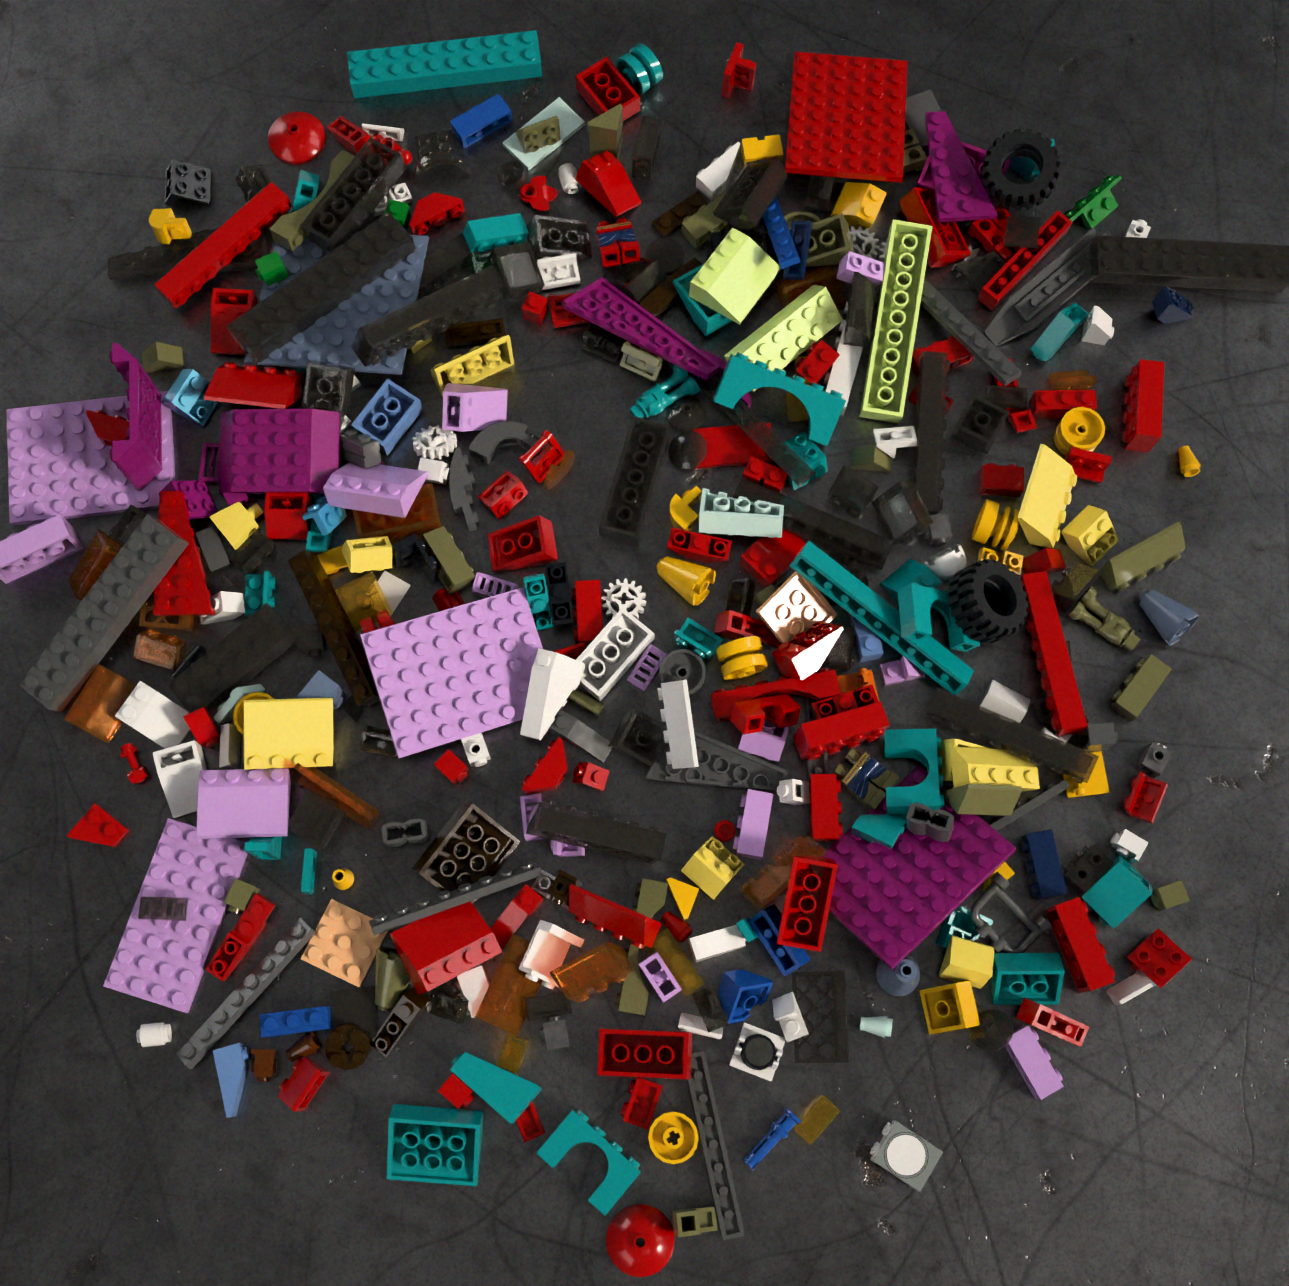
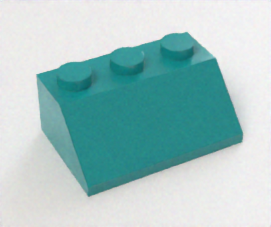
[991,953,1065,1005]

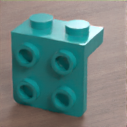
[771,432,828,490]
[673,618,723,661]

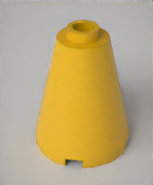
[656,556,716,606]

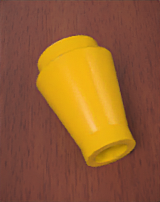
[1177,445,1201,477]
[332,868,354,890]

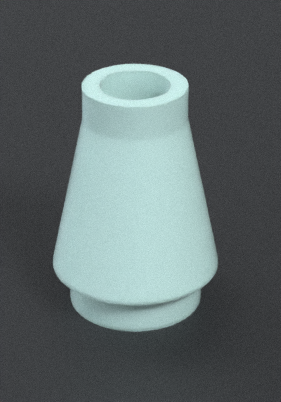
[860,1016,893,1038]

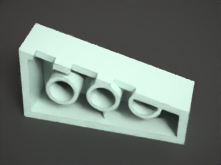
[699,488,784,538]

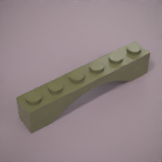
[270,150,365,252]
[615,878,668,1017]

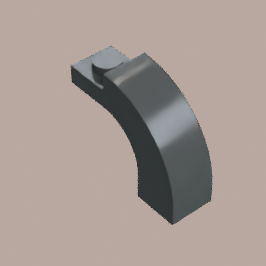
[469,421,543,464]

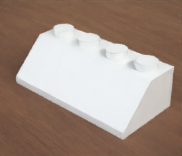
[576,607,655,702]
[657,680,699,769]

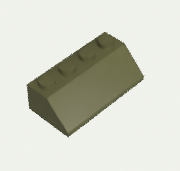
[1098,521,1186,592]

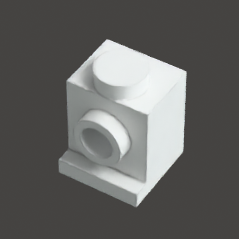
[1120,219,1151,254]
[461,733,491,767]
[777,779,810,806]
[1110,829,1148,864]

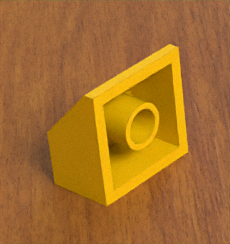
[831,182,887,231]
[919,981,980,1035]

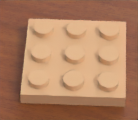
[756,571,838,644]
[301,899,389,988]

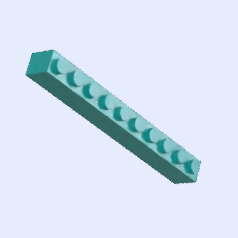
[789,541,974,696]

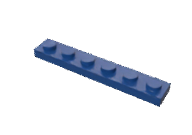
[755,187,800,269]

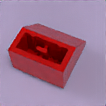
[264,492,312,540]

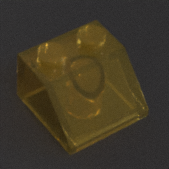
[334,571,393,632]

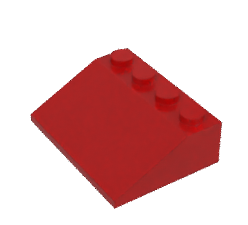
[204,362,302,409]
[390,901,502,995]

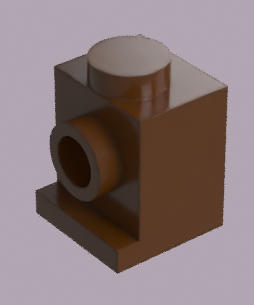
[251,1049,278,1082]

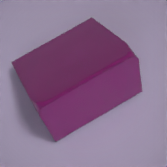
[223,492,252,507]

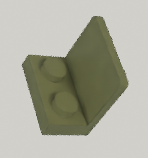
[516,116,560,154]

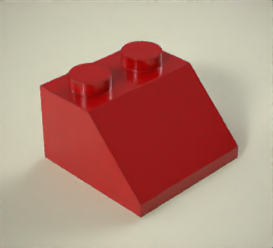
[277,1057,329,1112]

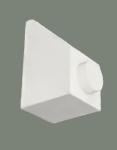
[1081,306,1114,345]

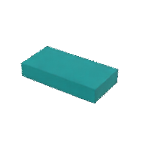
[301,848,317,895]
[736,917,758,942]

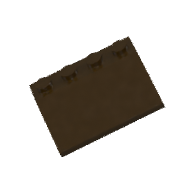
[412,800,520,904]

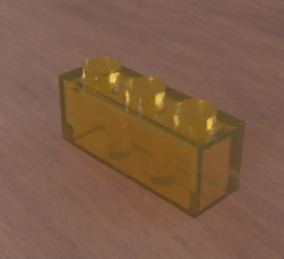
[652,928,705,998]

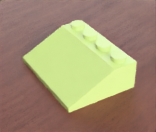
[689,228,781,325]

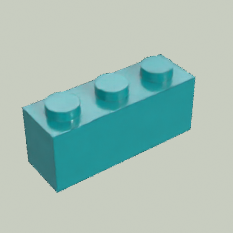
[463,213,529,252]

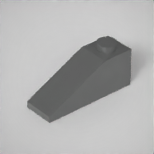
[549,709,614,763]

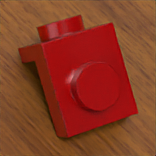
[573,762,610,791]

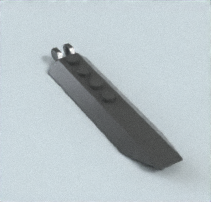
[983,227,1119,347]

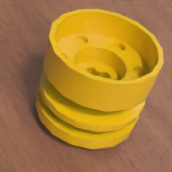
[971,499,1020,551]

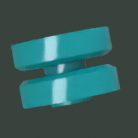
[616,43,663,96]

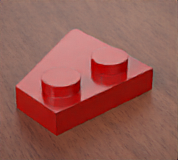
[67,803,129,847]

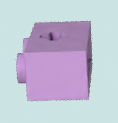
[836,251,886,291]
[639,952,682,1003]

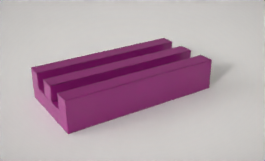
[198,442,220,484]

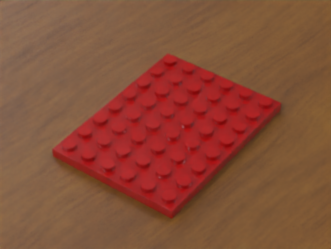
[785,51,908,183]

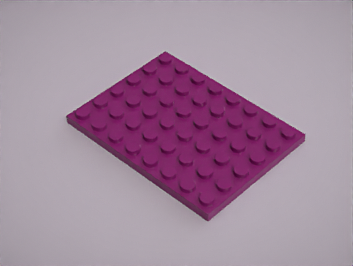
[820,765,1016,970]

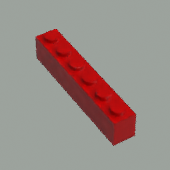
[978,210,1072,311]

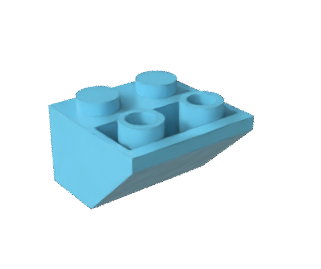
[162,369,219,426]

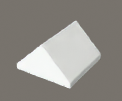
[974,680,1030,736]

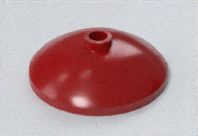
[268,111,326,164]
[606,1204,675,1277]

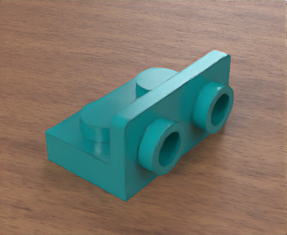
[244,571,276,616]

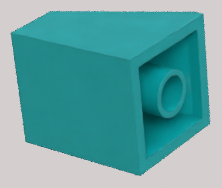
[1081,855,1152,929]

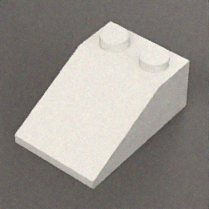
[115,681,191,749]

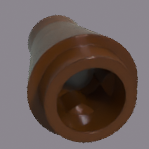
[285,1032,321,1062]

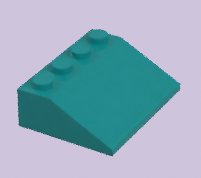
[387,1104,484,1186]

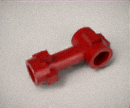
[120,743,149,784]

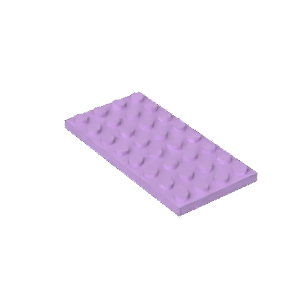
[103,818,248,1013]

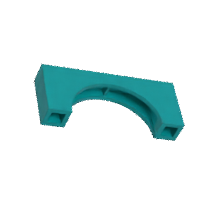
[713,352,846,446]

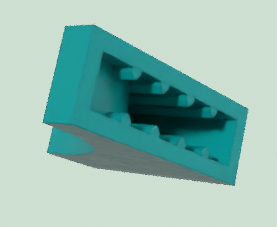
[1030,303,1089,362]
[244,837,282,860]

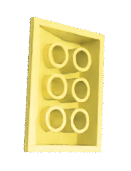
[430,335,514,397]
[1017,444,1077,548]
[243,698,333,770]

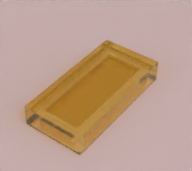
[785,380,808,422]
[793,1095,840,1145]

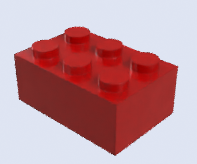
[575,56,640,121]

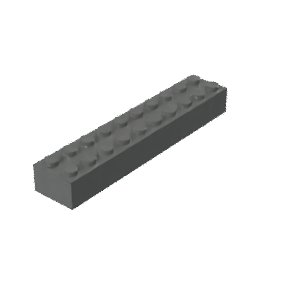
[19,514,189,712]

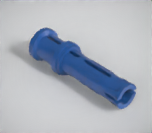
[743,1107,802,1170]

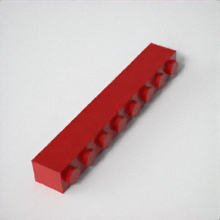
[154,182,292,309]
[1019,571,1088,736]

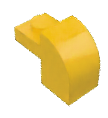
[149,208,192,244]
[669,486,702,531]

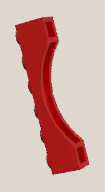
[710,668,841,723]

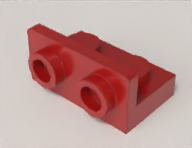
[1065,447,1112,483]
[477,470,528,519]

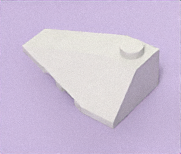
[520,648,586,740]

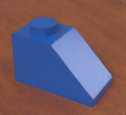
[718,969,773,1024]

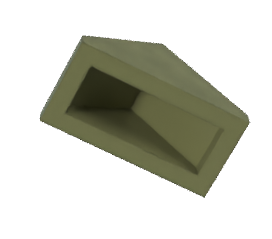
[142,342,184,373]
[850,443,892,473]

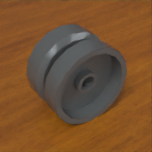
[659,649,706,697]

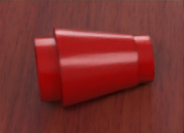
[660,911,693,943]

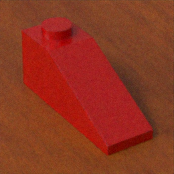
[326,116,378,163]
[714,610,780,648]
[491,884,544,950]
[1016,998,1089,1047]

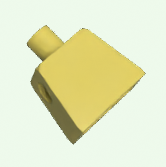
[210,502,264,552]

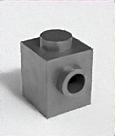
[923,513,953,547]
[1135,742,1172,778]
[539,1016,570,1051]

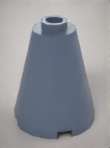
[1139,589,1199,646]
[876,955,920,996]

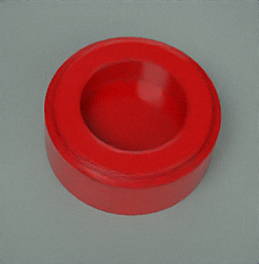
[714,820,736,842]

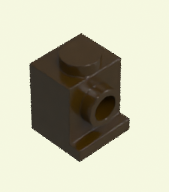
[547,869,583,907]

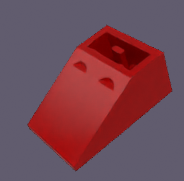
[211,288,258,355]
[772,621,843,681]

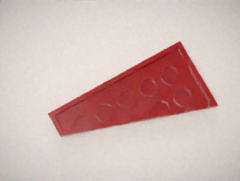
[153,491,216,616]

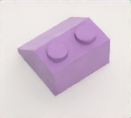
[738,720,789,762]

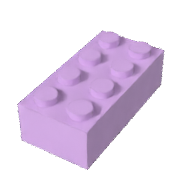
[0,514,83,584]

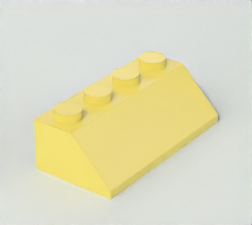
[950,747,1040,793]

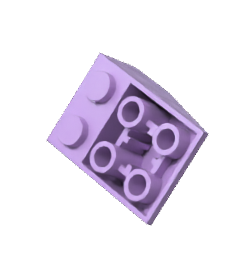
[442,383,508,432]

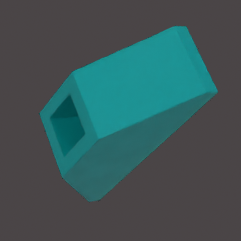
[290,170,319,213]
[523,573,553,630]

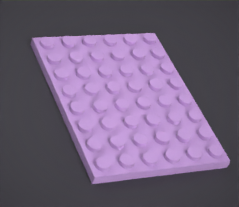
[6,391,175,526]
[360,587,543,759]

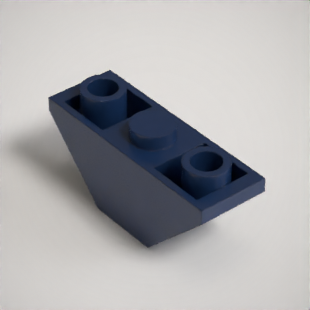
[1152,286,1194,324]

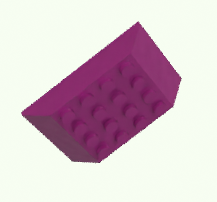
[219,409,340,495]

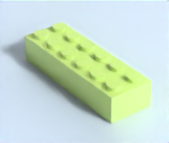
[724,285,843,392]

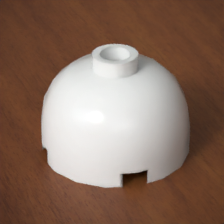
[923,544,966,582]

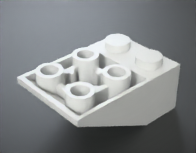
[153,740,207,818]

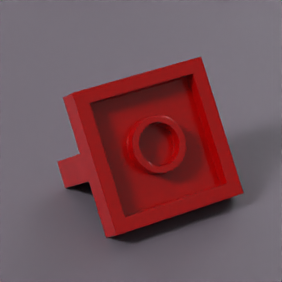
[721,42,757,98]

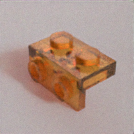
[1049,370,1097,390]
[133,629,185,670]

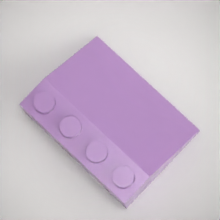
[323,462,428,518]
[197,768,291,839]

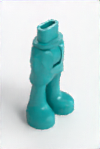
[629,364,700,421]

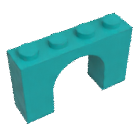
[897,582,980,652]
[884,729,944,815]
[537,1109,641,1216]

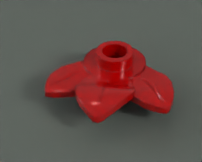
[519,175,558,211]

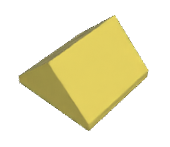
[938,935,994,989]

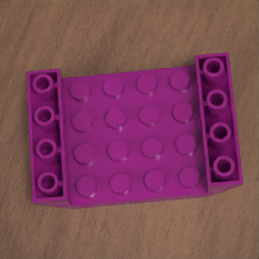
[109,342,162,491]

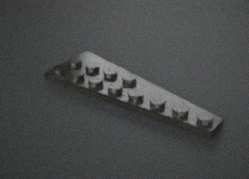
[108,228,268,280]

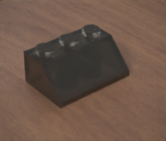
[843,271,878,347]

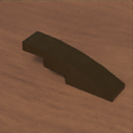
[639,257,702,317]

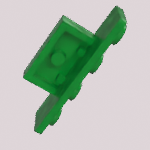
[1063,175,1122,230]

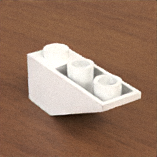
[696,142,740,202]

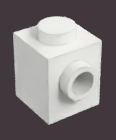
[418,458,450,485]

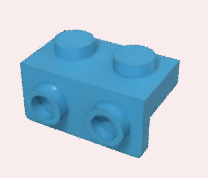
[302,495,347,536]

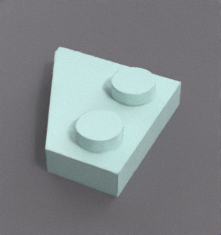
[213,684,266,724]

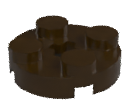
[325,1023,371,1070]

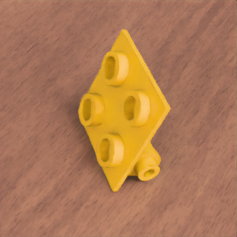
[1059,751,1110,798]

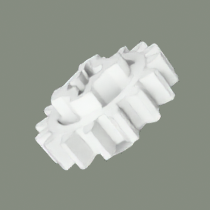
[850,226,880,259]
[412,425,457,460]
[601,578,646,620]

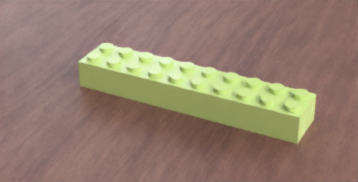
[859,219,932,424]

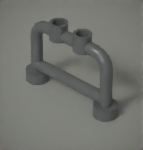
[970,872,1054,953]

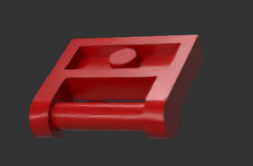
[548,292,590,328]
[518,429,566,484]

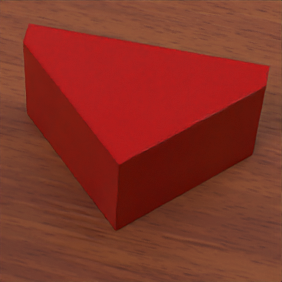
[1022,548,1066,574]

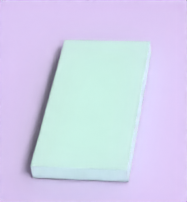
[502,97,585,171]

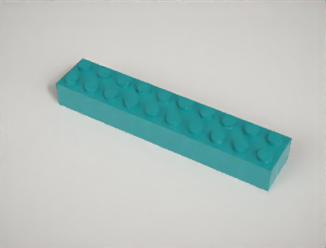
[347,30,542,98]

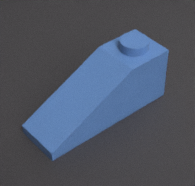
[849,613,883,663]
[213,1043,250,1118]

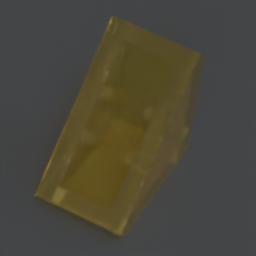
[497,1033,531,1075]

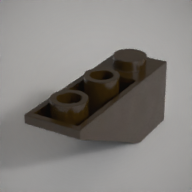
[371,987,431,1058]

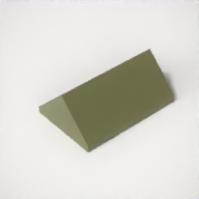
[587,104,623,159]
[942,784,1022,816]

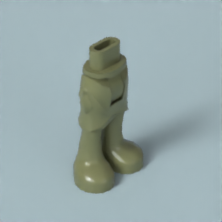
[1067,586,1141,651]

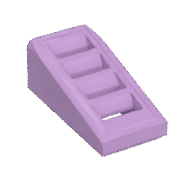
[472,572,518,598]
[627,644,667,692]
[520,793,547,842]

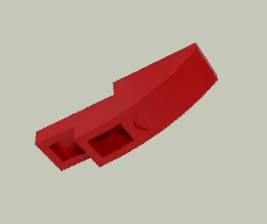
[205,893,276,982]

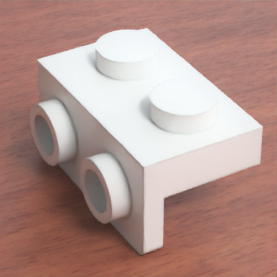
[537,253,581,290]

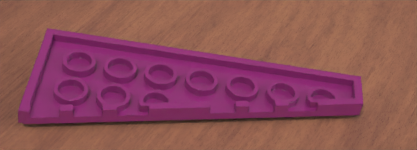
[562,277,720,380]

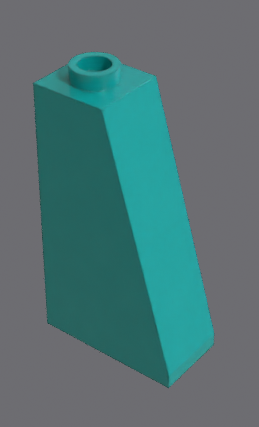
[450,1052,542,1124]

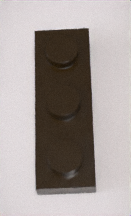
[652,191,709,239]
[444,318,505,347]

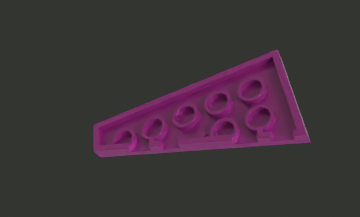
[924,111,998,222]

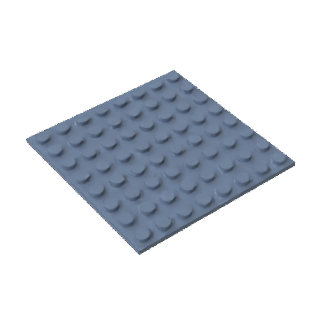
[244,229,429,375]

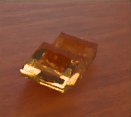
[544,449,575,490]

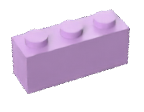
[733,789,773,860]
[1001,1025,1064,1100]

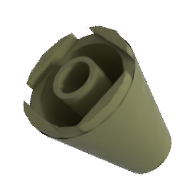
[375,947,411,1012]

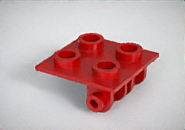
[1127,928,1192,989]

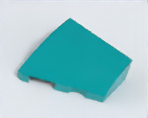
[852,814,907,849]
[936,906,994,948]

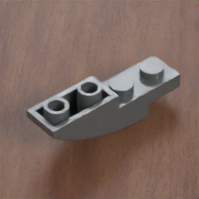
[449,447,479,532]

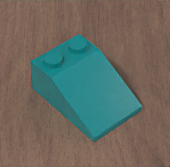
[673,263,732,336]

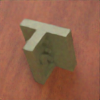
[619,341,666,382]

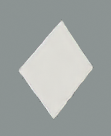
[364,571,411,617]

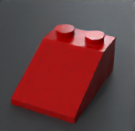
[575,150,641,216]
[487,515,558,573]
[739,522,806,588]

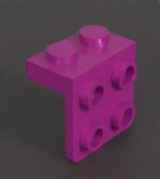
[158,481,217,520]

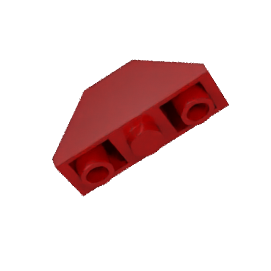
[409,192,465,235]
[86,410,130,447]
[667,527,732,563]
[811,684,879,719]
[521,737,568,795]

